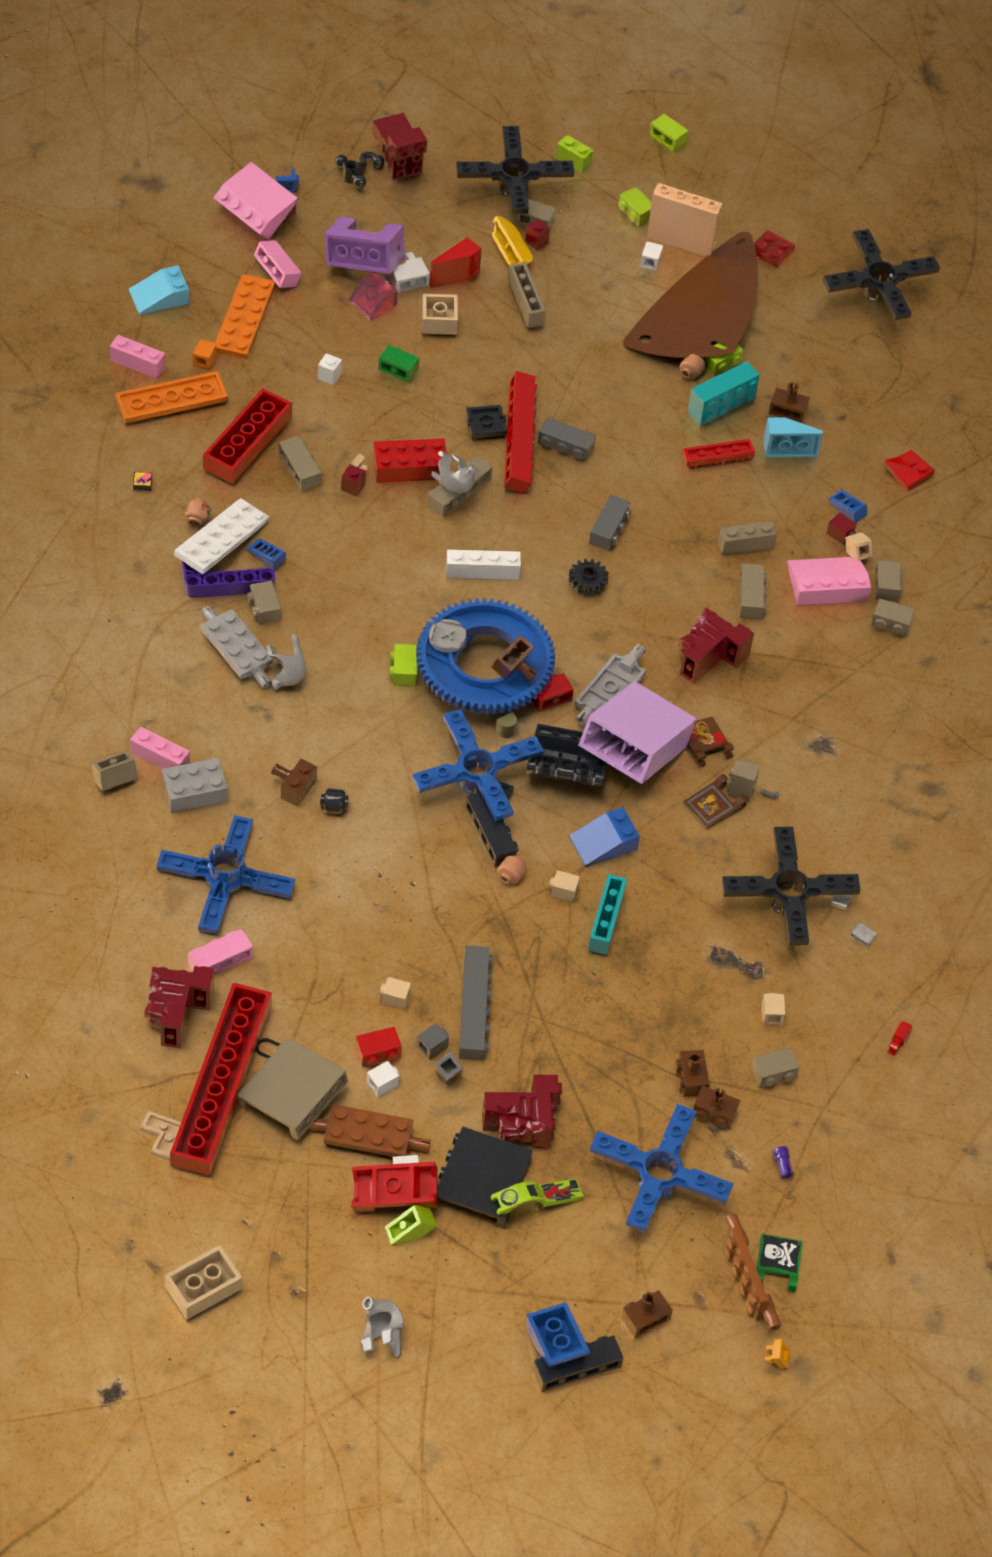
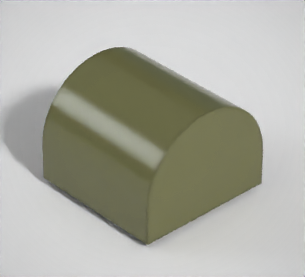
[496,712,517,738]

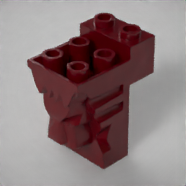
[372,113,427,180]
[678,608,754,684]
[144,966,214,1049]
[482,1074,562,1149]

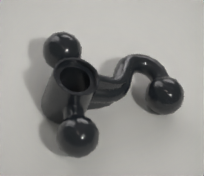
[335,151,385,188]

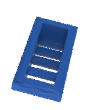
[829,490,867,523]
[247,538,286,570]

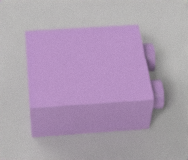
[579,681,697,784]

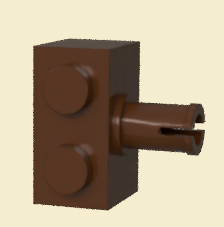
[769,382,810,423]
[491,635,538,682]
[271,759,318,806]
[675,1050,710,1097]
[693,1086,741,1130]
[621,1290,673,1338]

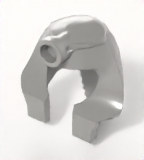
[432,451,479,494]
[266,634,306,691]
[360,1297,403,1357]

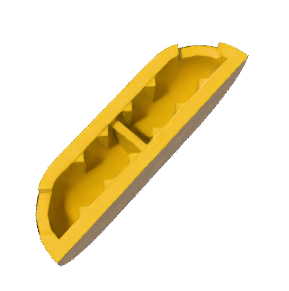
[492,215,533,265]

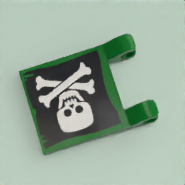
[756,1233,803,1292]

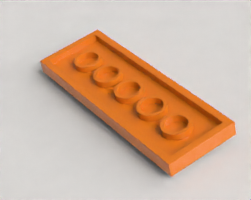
[215,274,275,359]
[115,371,228,424]

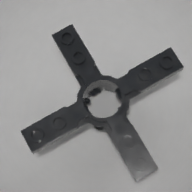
[456,126,574,214]
[823,229,940,320]
[722,826,861,946]

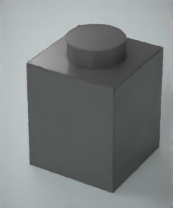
[416,1023,449,1060]
[434,1052,463,1084]

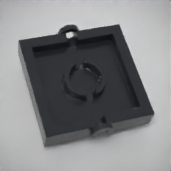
[466,405,507,439]

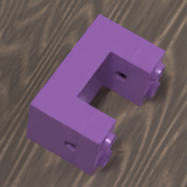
[325,217,405,274]

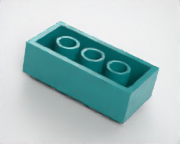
[688,362,760,426]

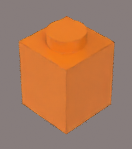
[193,339,217,370]

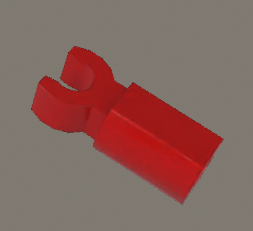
[887,1021,913,1056]

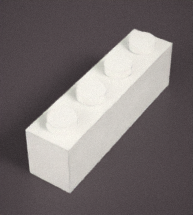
[446,550,521,580]

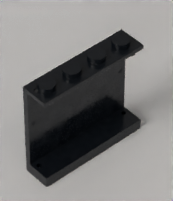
[437,1126,533,1229]

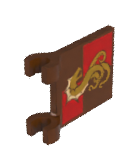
[687,716,734,767]

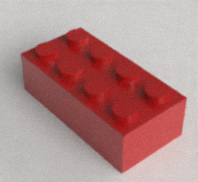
[373,438,447,483]

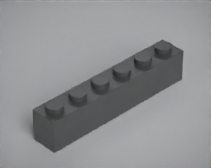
[459,945,493,1060]

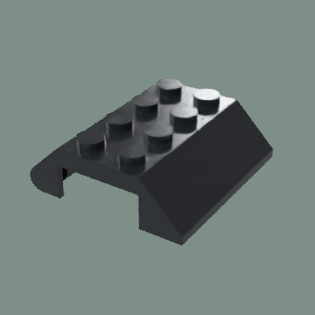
[526,724,607,788]

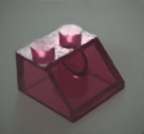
[349,272,398,321]

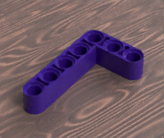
[181,560,275,598]

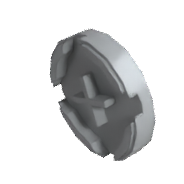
[429,619,466,653]

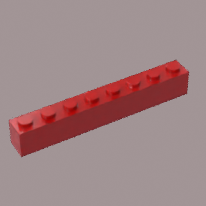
[504,371,537,494]

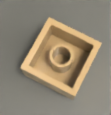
[422,294,458,335]

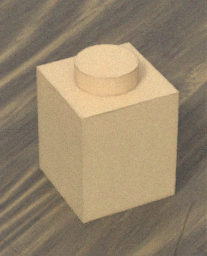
[845,532,873,561]
[549,870,580,903]
[379,977,411,1010]
[761,993,785,1025]

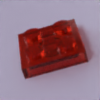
[754,230,795,268]

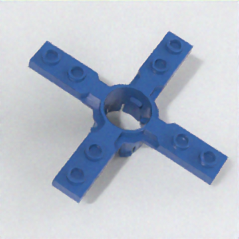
[412,709,544,821]
[156,815,295,935]
[590,1104,734,1233]

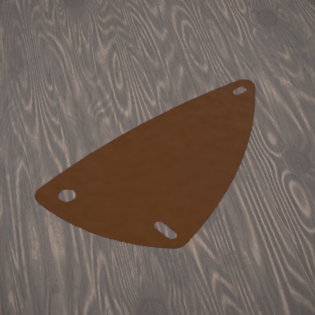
[623,232,758,358]

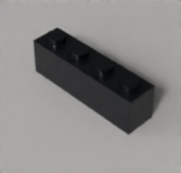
[465,792,519,867]
[532,1335,624,1392]

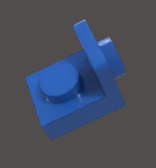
[275,169,299,193]

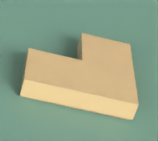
[140,1111,181,1161]

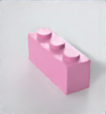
[254,240,302,288]
[110,335,165,379]
[130,726,190,769]
[188,929,253,975]

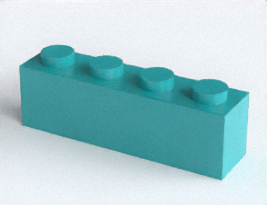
[588,874,627,955]

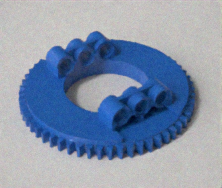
[416,598,555,714]

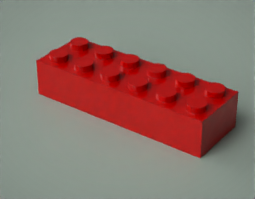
[203,388,292,484]

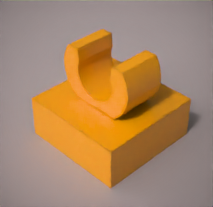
[765,1339,790,1369]

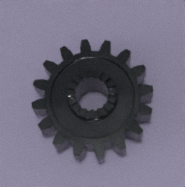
[568,558,609,595]

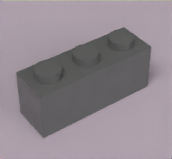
[537,417,596,461]
[589,495,632,551]

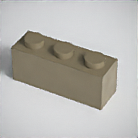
[278,436,323,491]
[718,521,777,555]
[739,563,767,619]

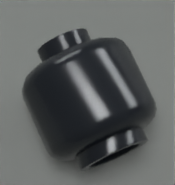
[320,788,349,814]

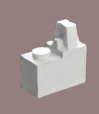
[390,252,430,293]

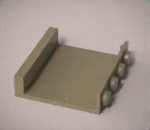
[237,1038,348,1140]

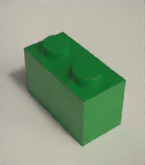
[378,345,419,383]

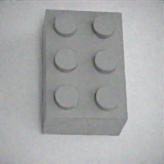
[162,758,228,813]

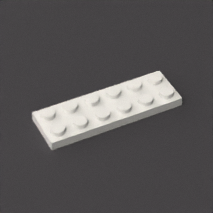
[174,498,269,574]

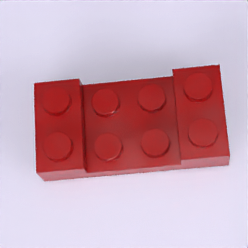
[351,1161,438,1212]

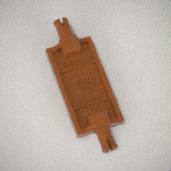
[307,1104,431,1157]
[725,1214,781,1331]

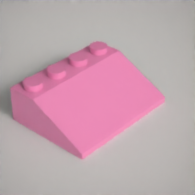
[214,162,299,240]
[787,557,871,605]

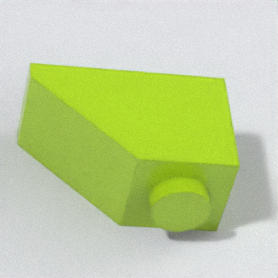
[385,1205,437,1245]

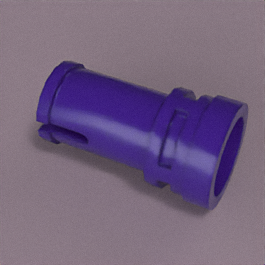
[772,1146,794,1179]

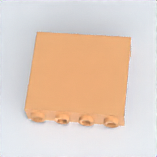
[647,183,723,257]

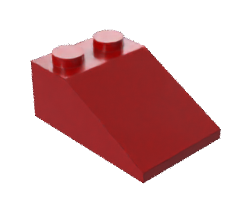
[429,237,482,288]

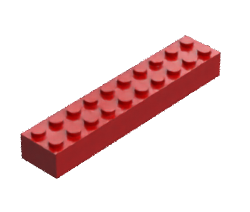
[170,982,272,1176]

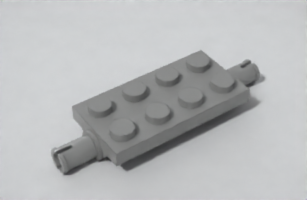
[200,606,273,690]
[574,644,646,726]

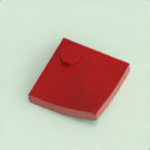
[885,450,935,491]

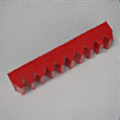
[682,438,755,469]

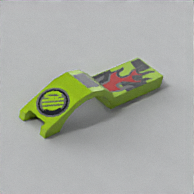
[490,1179,583,1215]

